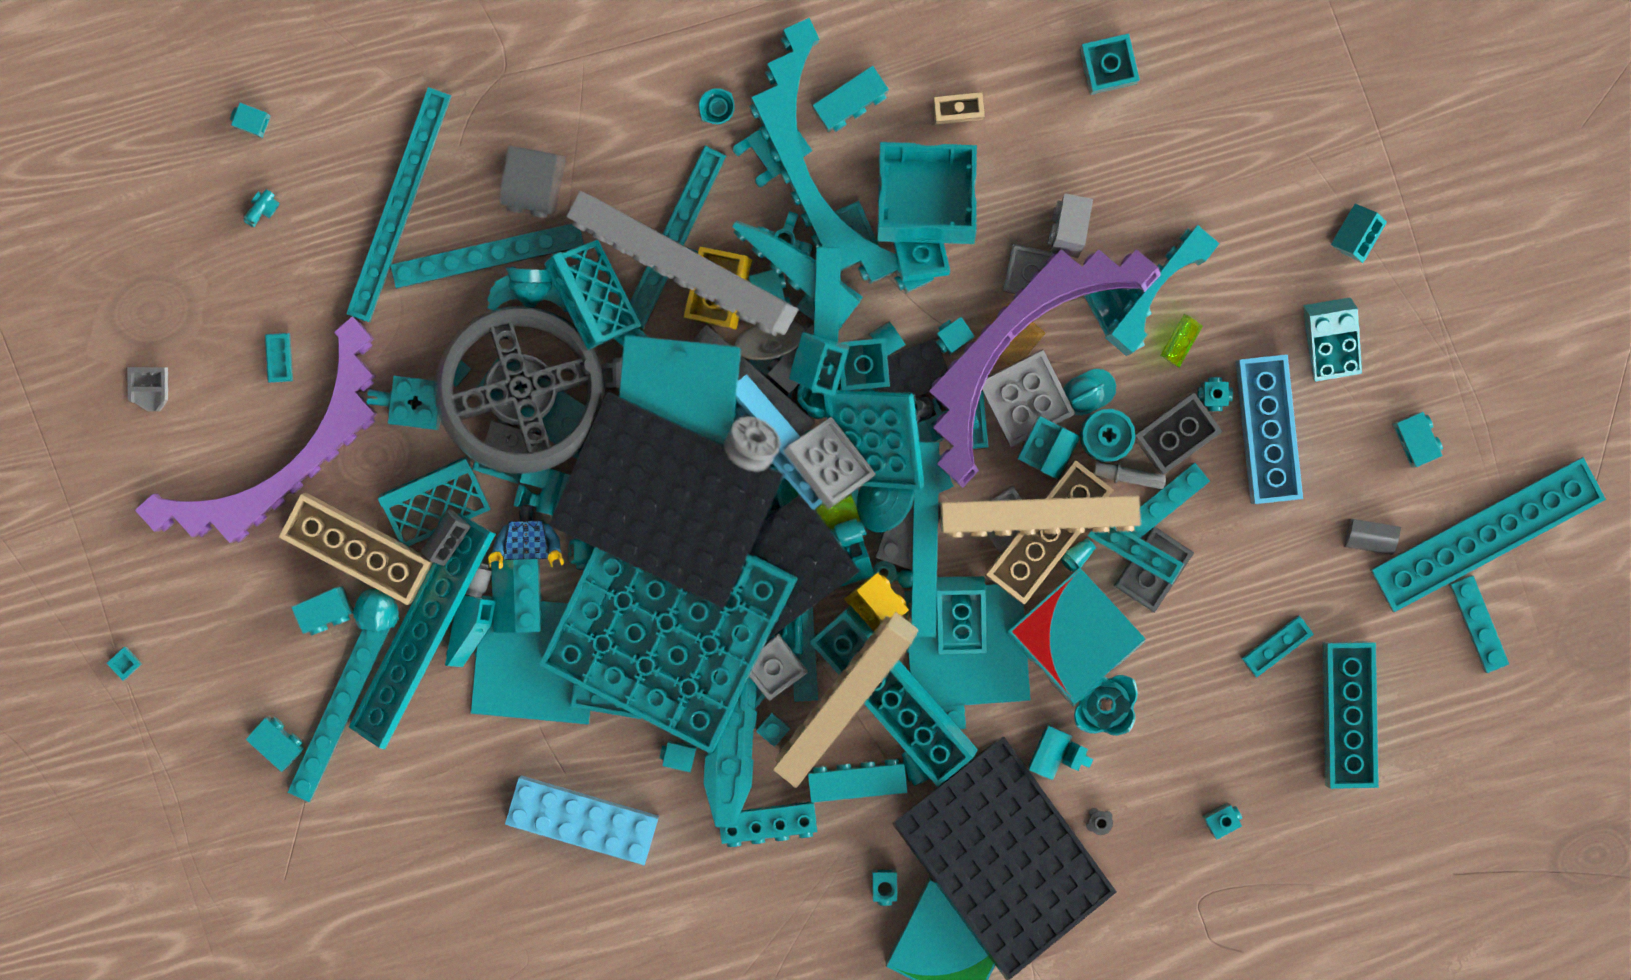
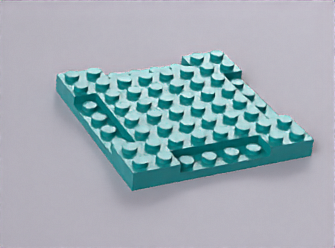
[539,547,798,753]

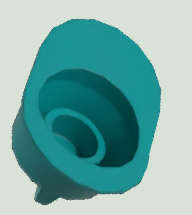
[1063,369,1117,416]

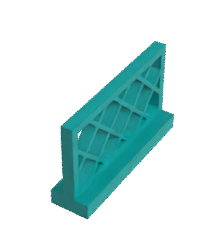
[544,240,641,350]
[378,455,491,546]

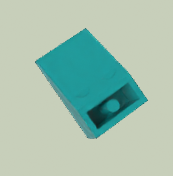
[1303,297,1362,382]

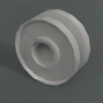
[724,417,781,471]

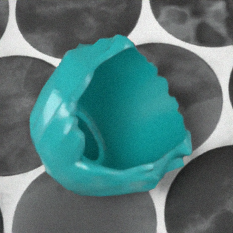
[797,384,826,419]
[353,588,399,632]

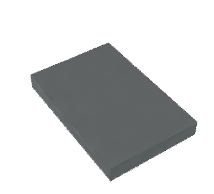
[1114,527,1194,613]

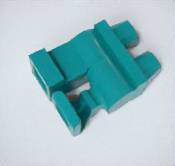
[513,468,570,515]

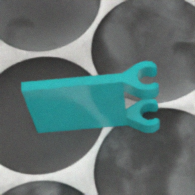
[733,129,813,188]

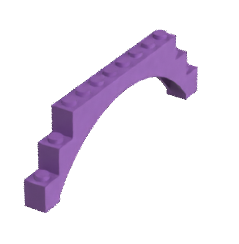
[929,249,1161,488]
[135,316,377,543]

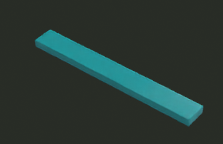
[626,146,727,330]
[911,442,940,637]

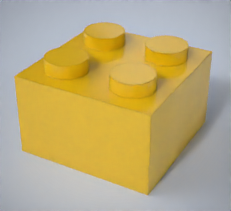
[844,573,908,632]

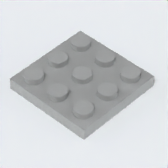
[982,349,1075,447]
[783,417,876,509]

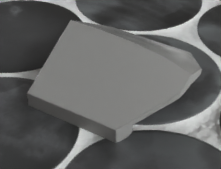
[127,367,168,411]

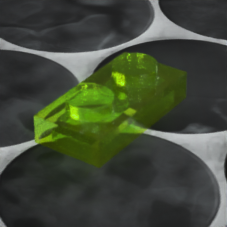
[1160,314,1203,368]

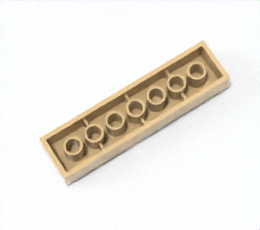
[940,496,1140,537]
[773,612,919,787]

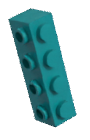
[720,801,818,847]

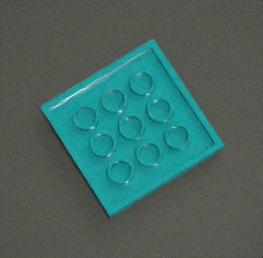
[823,390,924,490]

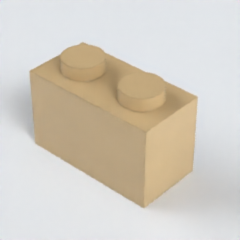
[933,92,985,125]

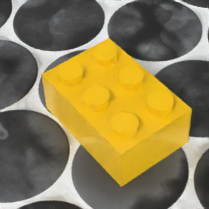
[684,246,752,330]

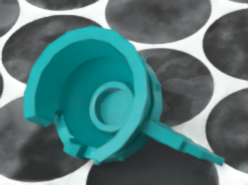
[486,267,568,312]

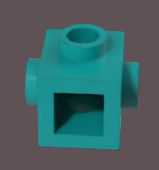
[1197,377,1233,411]

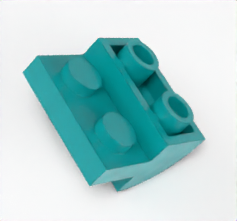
[1017,416,1081,479]

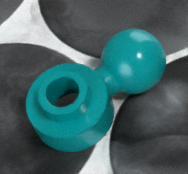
[873,561,912,588]

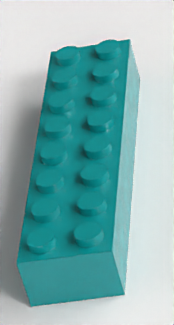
[810,605,978,787]

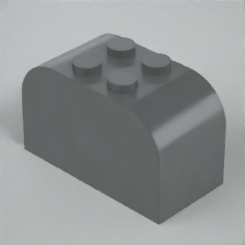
[500,146,567,218]

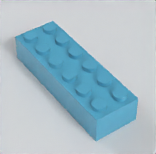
[1235,354,1303,504]
[505,775,659,865]

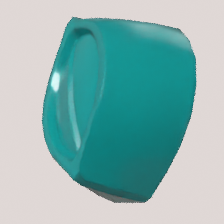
[699,88,735,125]

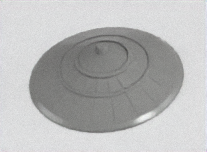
[735,321,806,360]

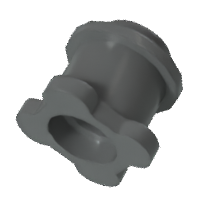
[913,394,934,422]
[1086,808,1113,835]

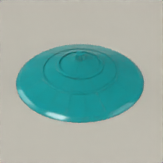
[857,486,915,532]

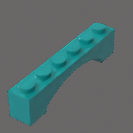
[1105,225,1220,356]

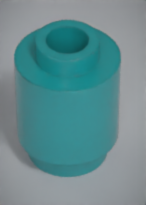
[830,518,867,548]

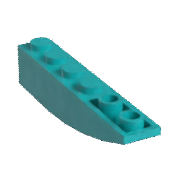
[732,221,861,324]

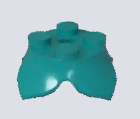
[1074,675,1138,736]

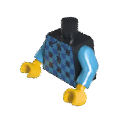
[488,506,564,569]

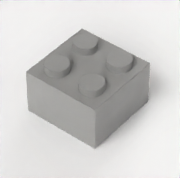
[1047,194,1093,258]

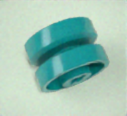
[1079,409,1136,462]

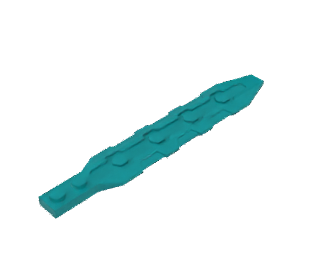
[704,676,757,828]

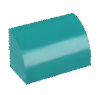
[1331,203,1387,263]
[1027,724,1073,780]

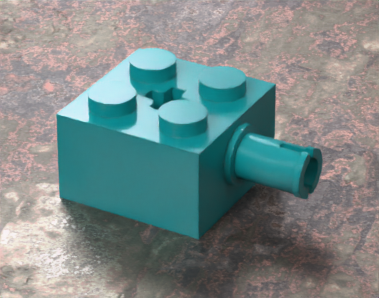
[367,376,440,430]

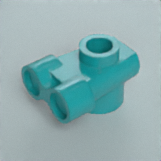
[243,189,280,228]

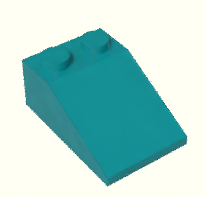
[937,576,987,654]

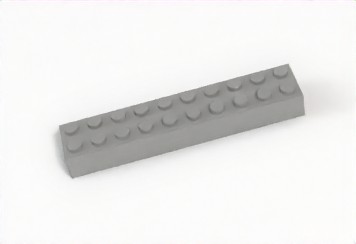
[566,191,798,336]

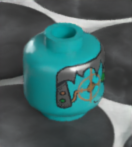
[568,537,595,570]

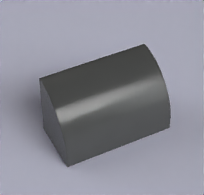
[421,510,471,566]
[1345,519,1401,555]

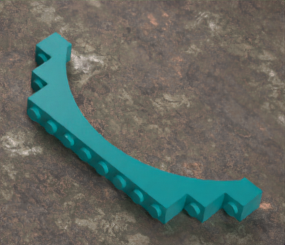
[749,18,934,294]

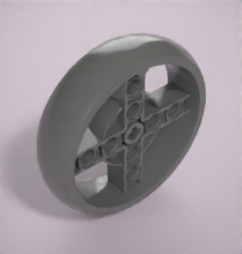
[434,306,605,474]

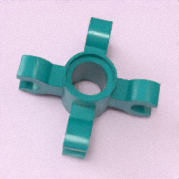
[758,211,813,268]

